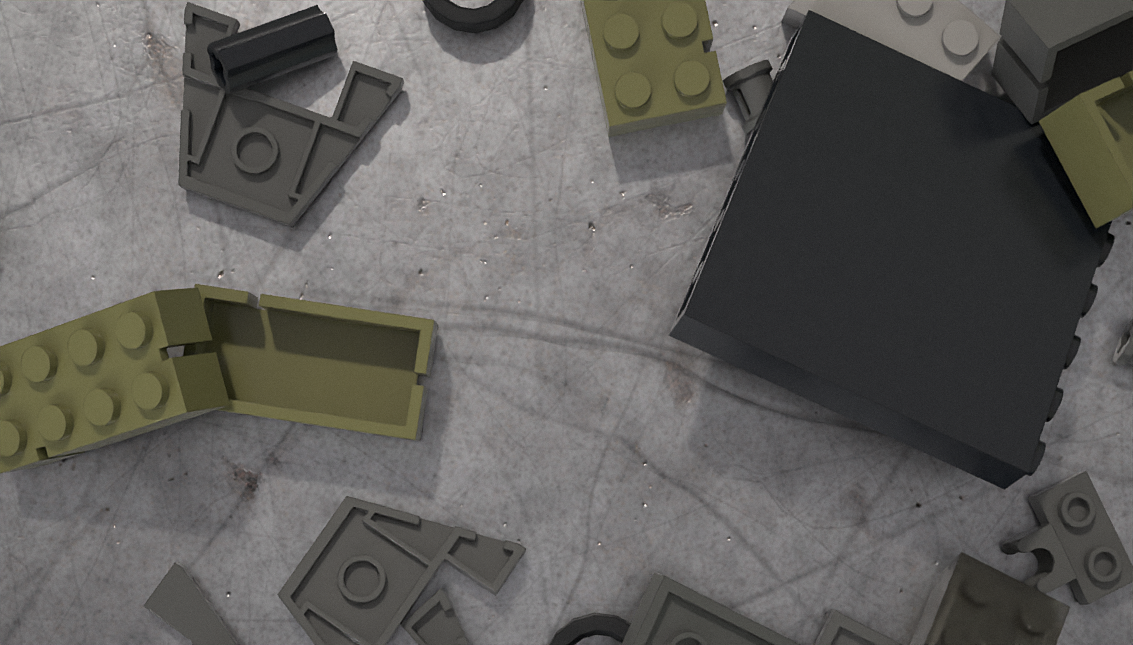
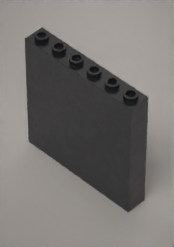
[668,10,1115,490]

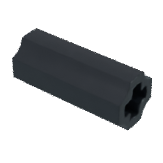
[207,5,338,95]

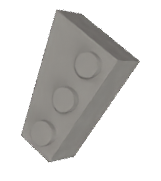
[781,0,1001,81]

